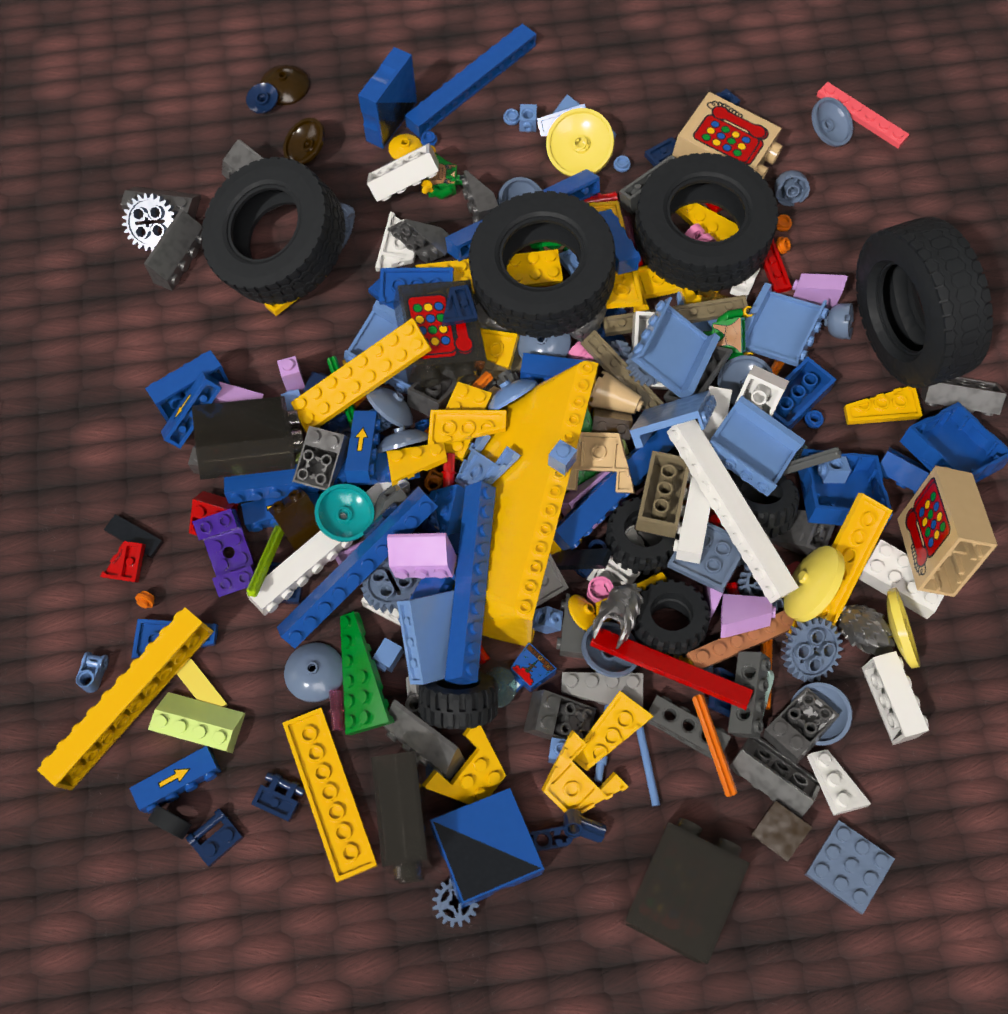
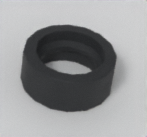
[148,805,192,840]

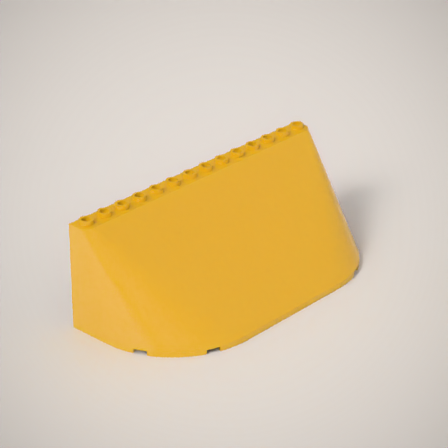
[452,361,598,646]

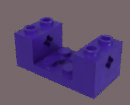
[193,508,256,597]

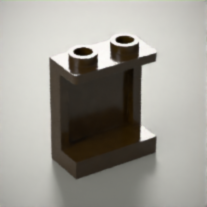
[592,407,633,440]
[268,488,320,551]

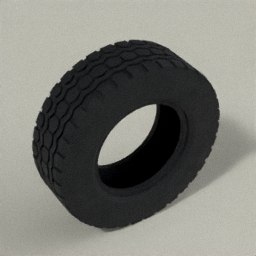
[634,153,778,292]
[201,157,345,305]
[469,191,616,338]

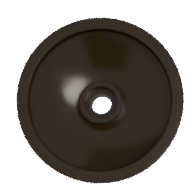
[260,65,309,106]
[283,118,325,165]

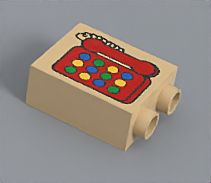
[672,92,783,179]
[897,466,997,597]

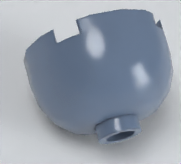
[774,170,810,206]
[824,303,854,339]

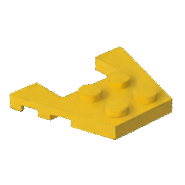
[633,265,701,312]
[422,726,506,805]
[542,730,628,814]

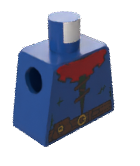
[507,642,557,693]

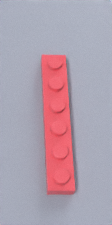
[817,82,910,149]

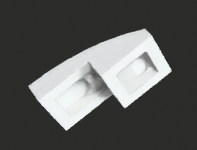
[730,268,760,299]

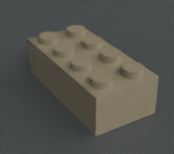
[635,450,689,538]

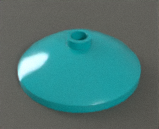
[315,484,374,542]

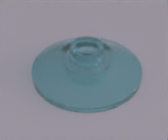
[486,667,517,708]

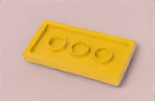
[445,382,493,461]

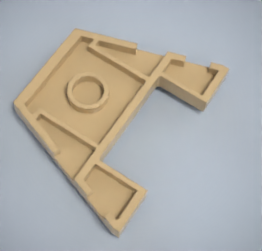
[566,432,635,494]

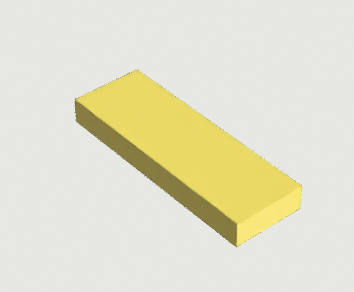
[177,659,228,707]

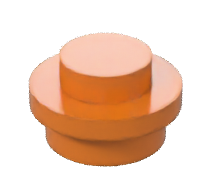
[776,214,792,231]
[776,236,791,254]
[135,591,155,608]

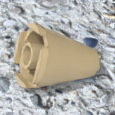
[589,371,644,414]

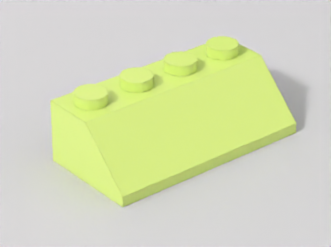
[148,692,246,753]

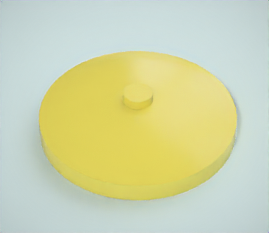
[546,108,614,177]
[784,546,845,622]
[887,587,920,669]

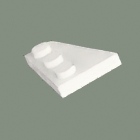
[807,749,871,816]

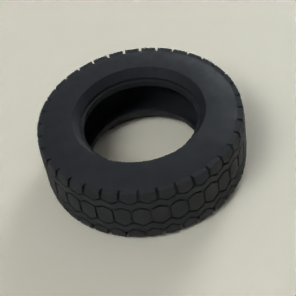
[856,217,993,388]

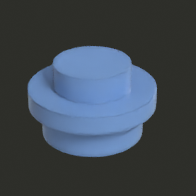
[503,109,520,125]
[614,155,631,172]

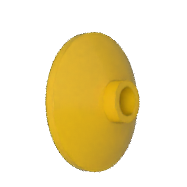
[389,134,422,160]
[568,594,596,631]

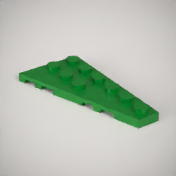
[340,611,395,735]

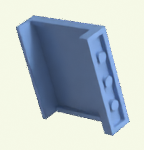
[745,282,829,367]
[631,297,720,398]
[343,300,418,394]
[630,390,716,449]
[709,396,805,497]
[397,589,480,685]

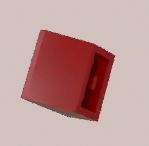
[189,491,238,536]

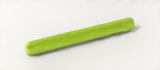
[246,525,284,597]

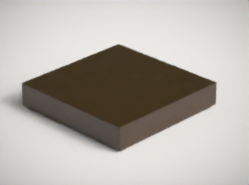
[751,800,812,862]

